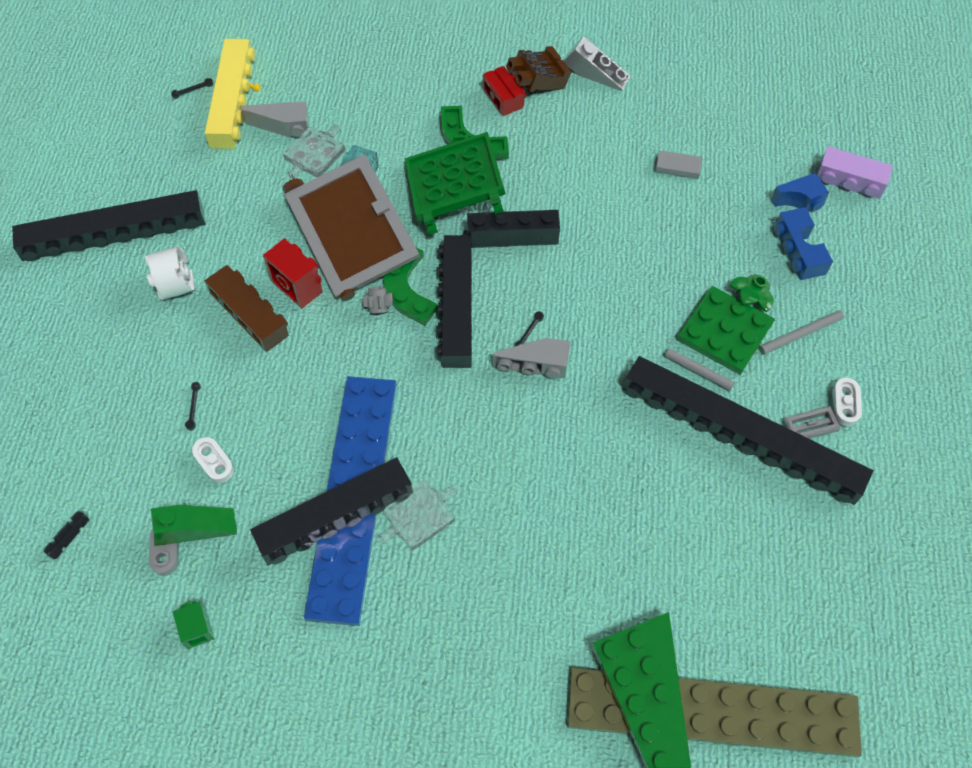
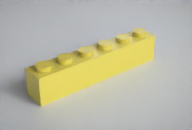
[205,39,255,149]

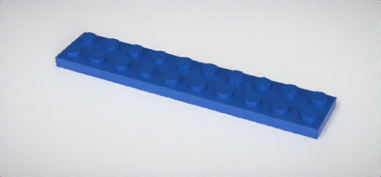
[304,376,397,626]

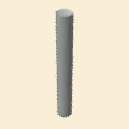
[665,348,735,391]

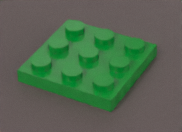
[677,286,775,375]

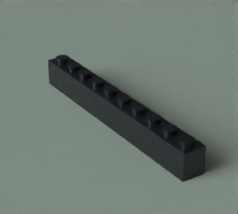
[623,356,874,505]

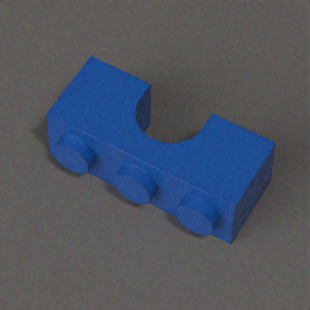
[774,207,833,280]

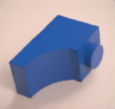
[771,173,829,211]

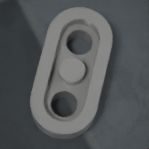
[149,530,179,576]

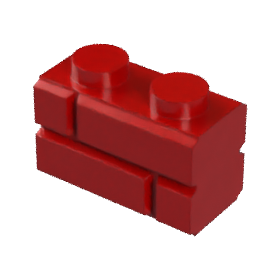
[482,66,526,116]

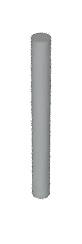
[759,310,844,355]

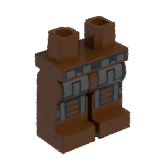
[506,46,572,92]

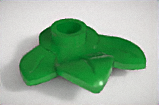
[730,274,774,312]

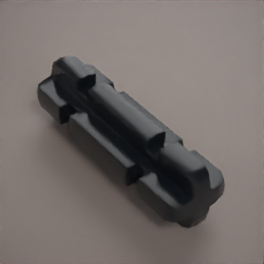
[43,511,89,560]

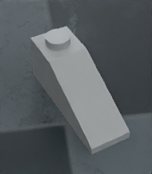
[241,101,310,137]

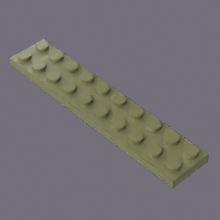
[568,668,862,757]

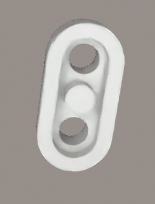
[833,378,862,426]
[192,437,234,483]

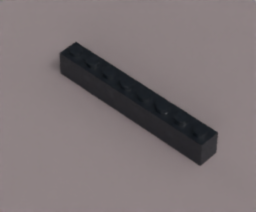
[12,190,206,261]

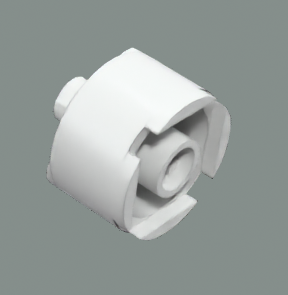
[145,246,195,300]

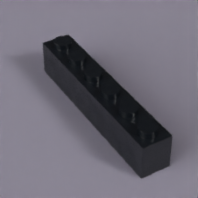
[437,235,472,368]
[250,457,413,566]

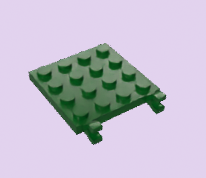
[404,132,506,235]

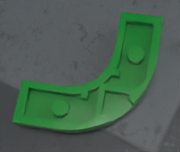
[441,105,509,159]
[384,247,438,326]

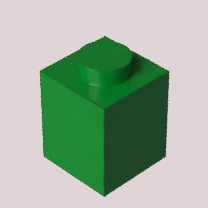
[172,601,215,649]

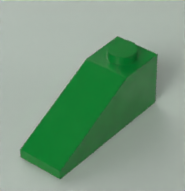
[151,505,237,546]

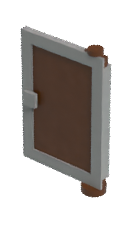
[282,154,420,301]

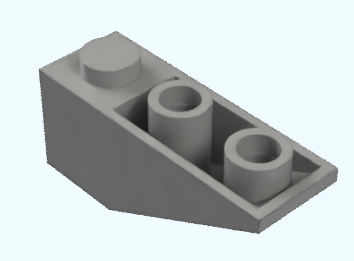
[564,36,631,91]
[493,338,571,379]

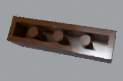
[204,265,289,353]

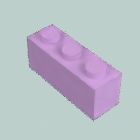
[817,146,893,199]

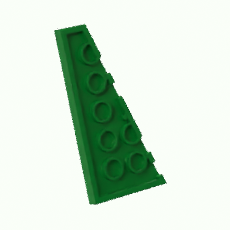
[592,612,691,768]

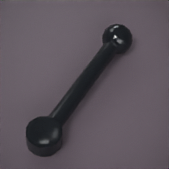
[171,78,213,98]
[515,311,544,346]
[185,382,201,431]

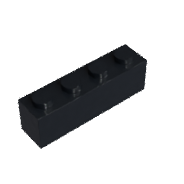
[467,210,560,248]

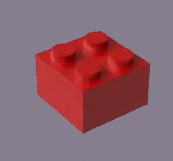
[263,238,323,309]

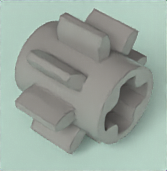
[363,286,393,313]

